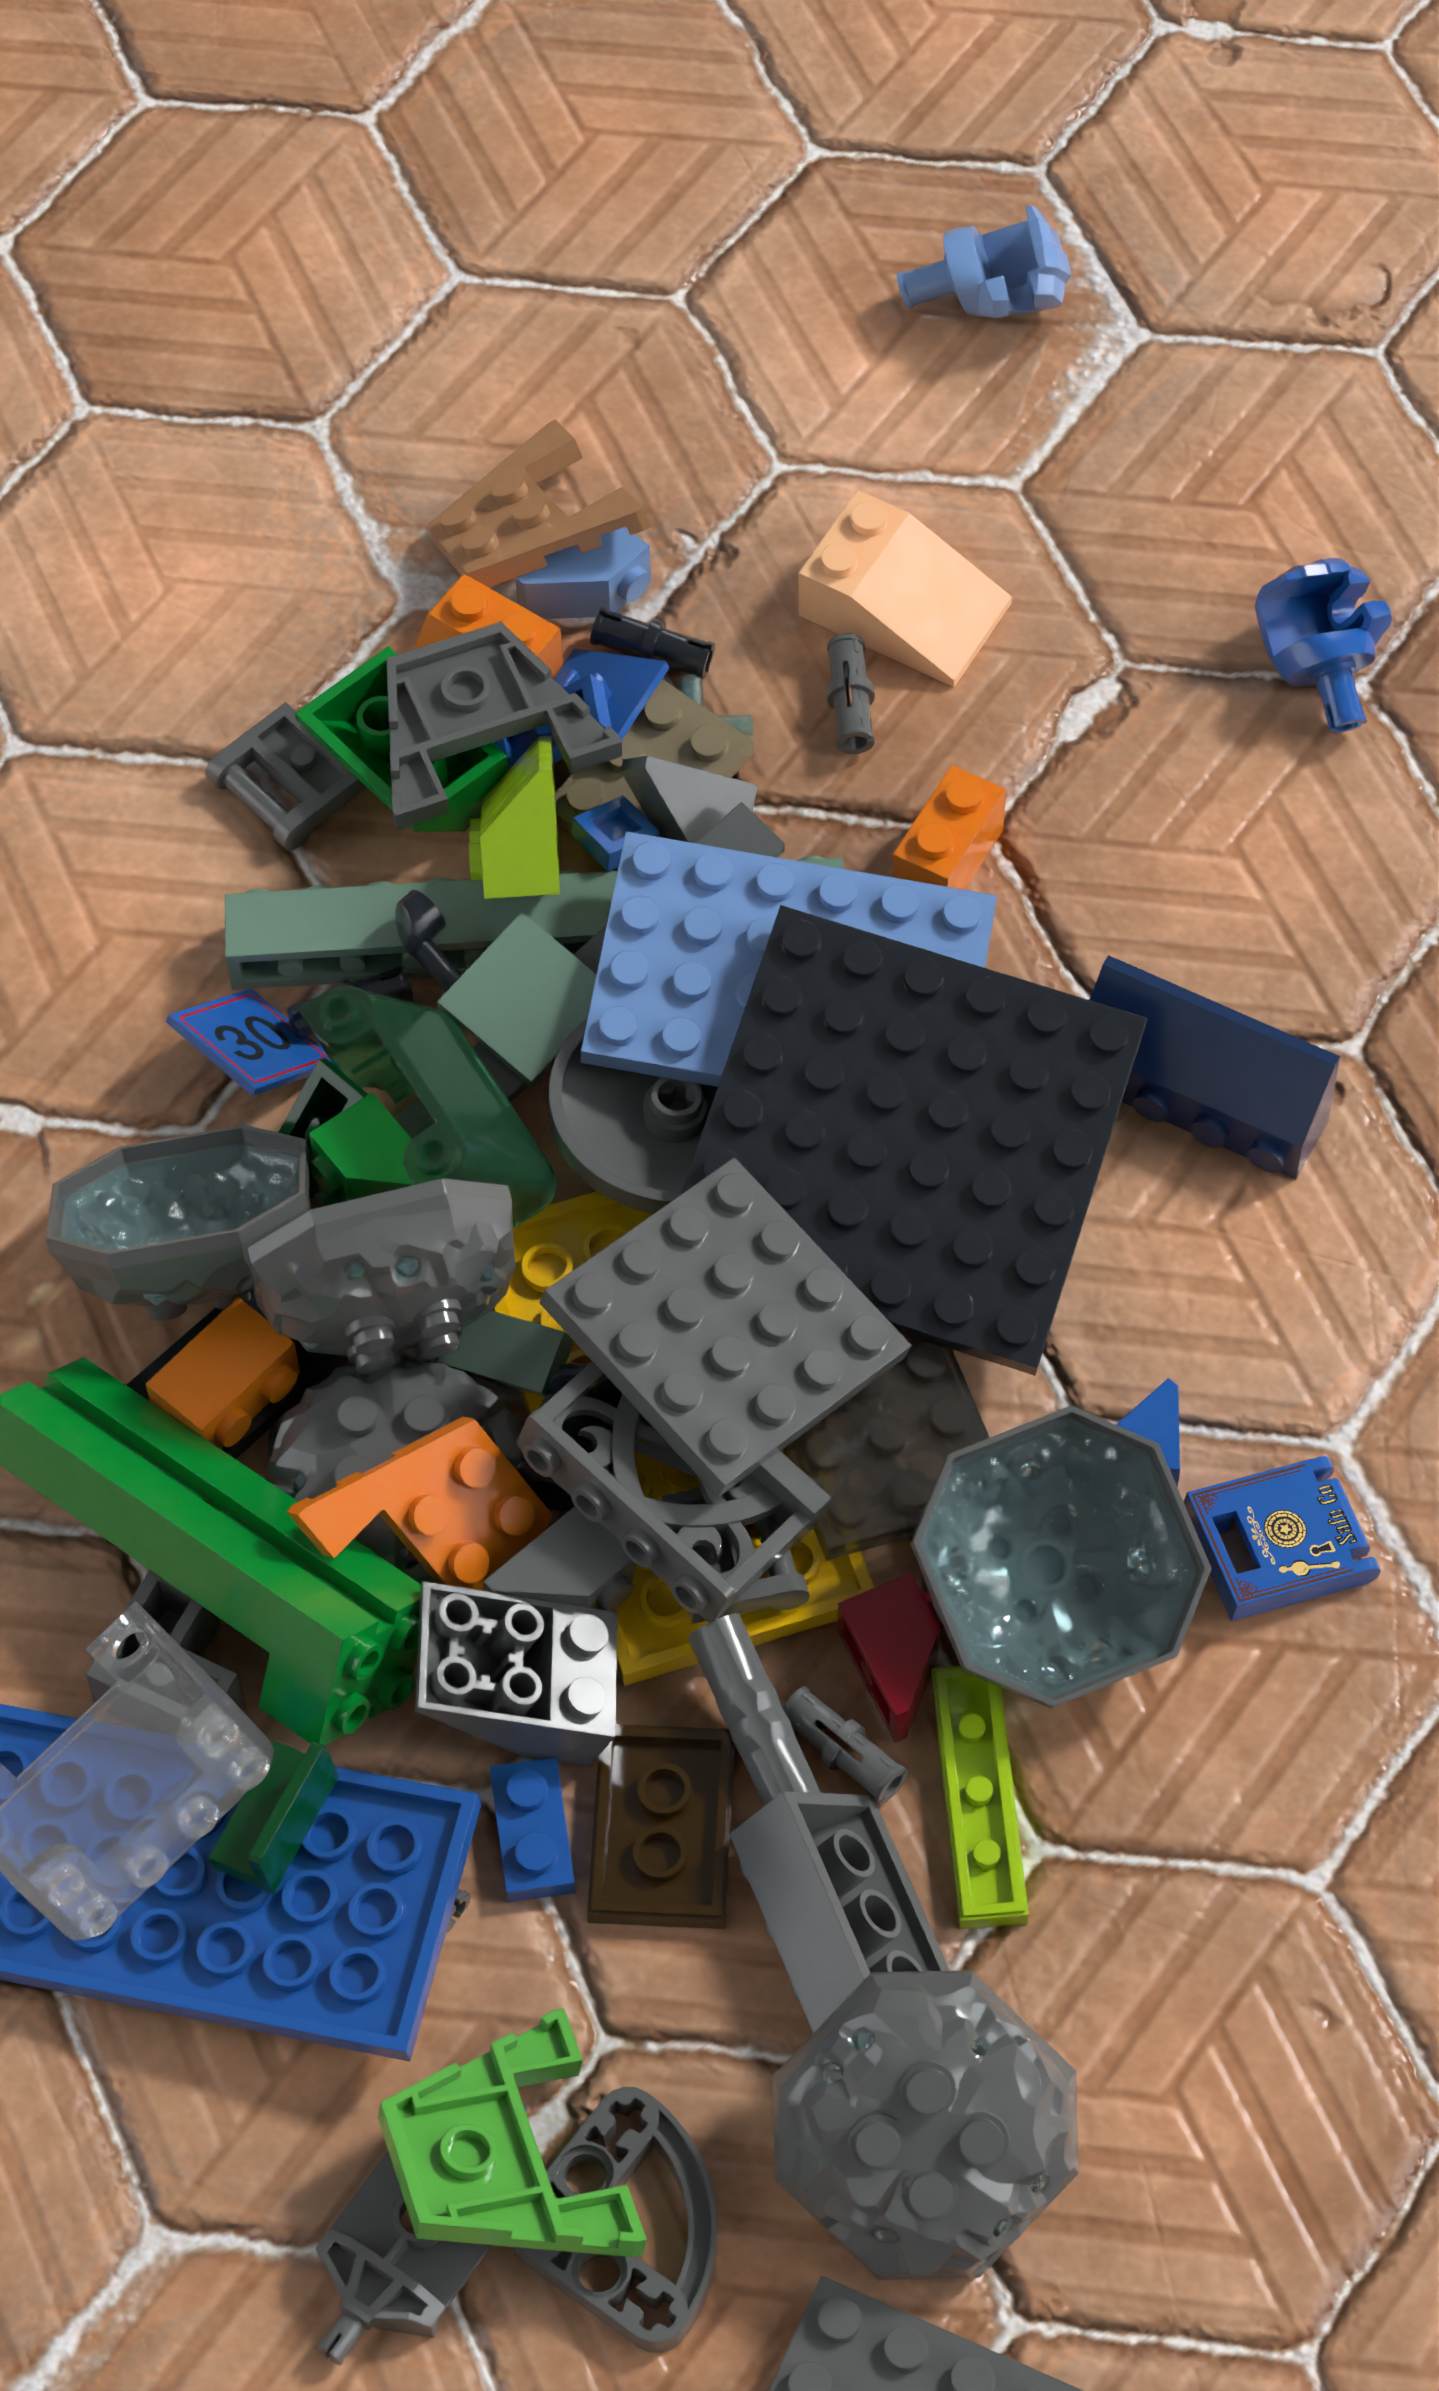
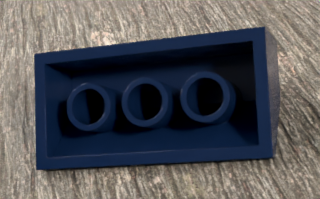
[1089,955,1340,1179]

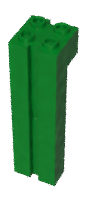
[0,1357,421,1745]

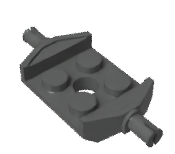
[315,2102,527,2366]

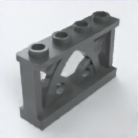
[517,1361,831,1623]

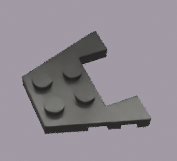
[387,622,622,830]

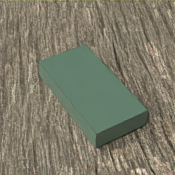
[437,1310,574,1397]

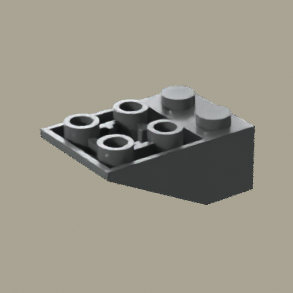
[415,1581,618,1767]

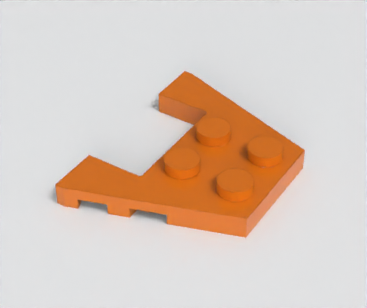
[286,1417,553,1666]

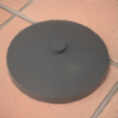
[548,1018,718,1214]

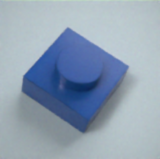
[572,795,659,872]

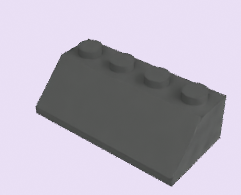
[729,1791,978,2079]

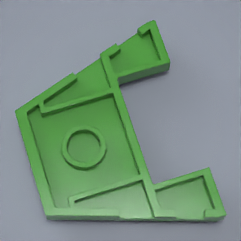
[378,2008,647,2257]

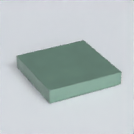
[437,912,597,1088]

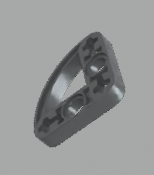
[513,2087,718,2353]

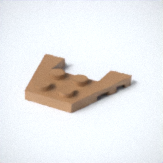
[425,419,651,587]

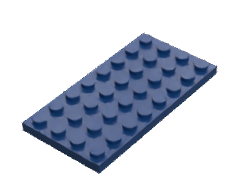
[0,1704,481,2062]

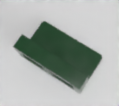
[208,1740,339,1895]

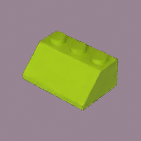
[469,736,560,899]

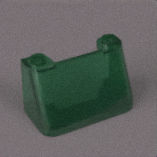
[299,986,557,1229]

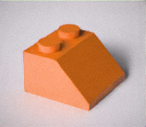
[413,574,563,743]

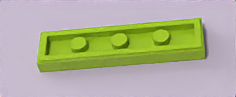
[931,1666,1029,1930]

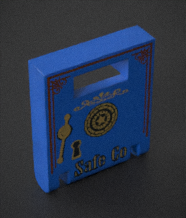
[1183,1456,1381,1621]

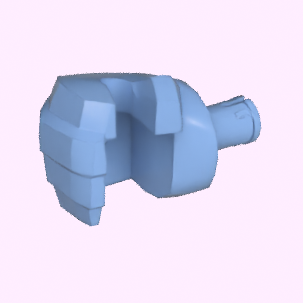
[897,205,1071,318]

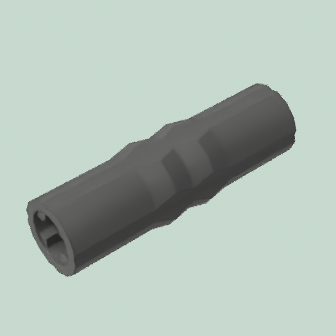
[688,1613,821,1806]

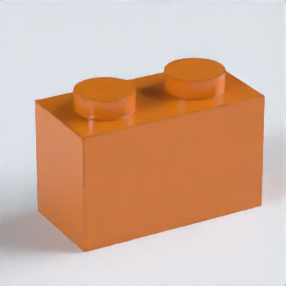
[892,764,1006,890]
[146,1297,300,1449]

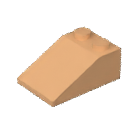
[798,490,1012,688]

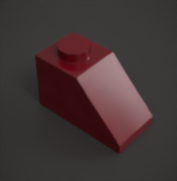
[837,1572,944,1743]

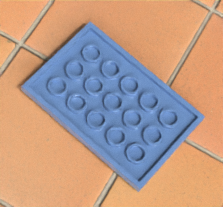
[580,831,997,1087]

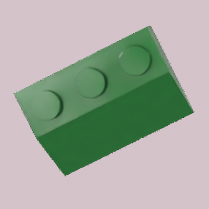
[295,646,508,832]

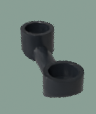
[395,890,462,993]

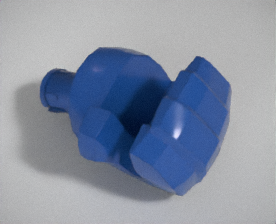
[1255,558,1392,734]

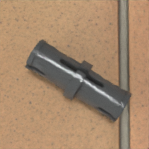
[827,633,875,754]
[782,1686,908,1804]

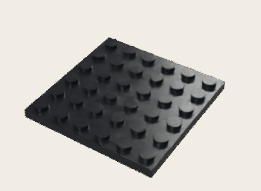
[681,905,1148,1376]

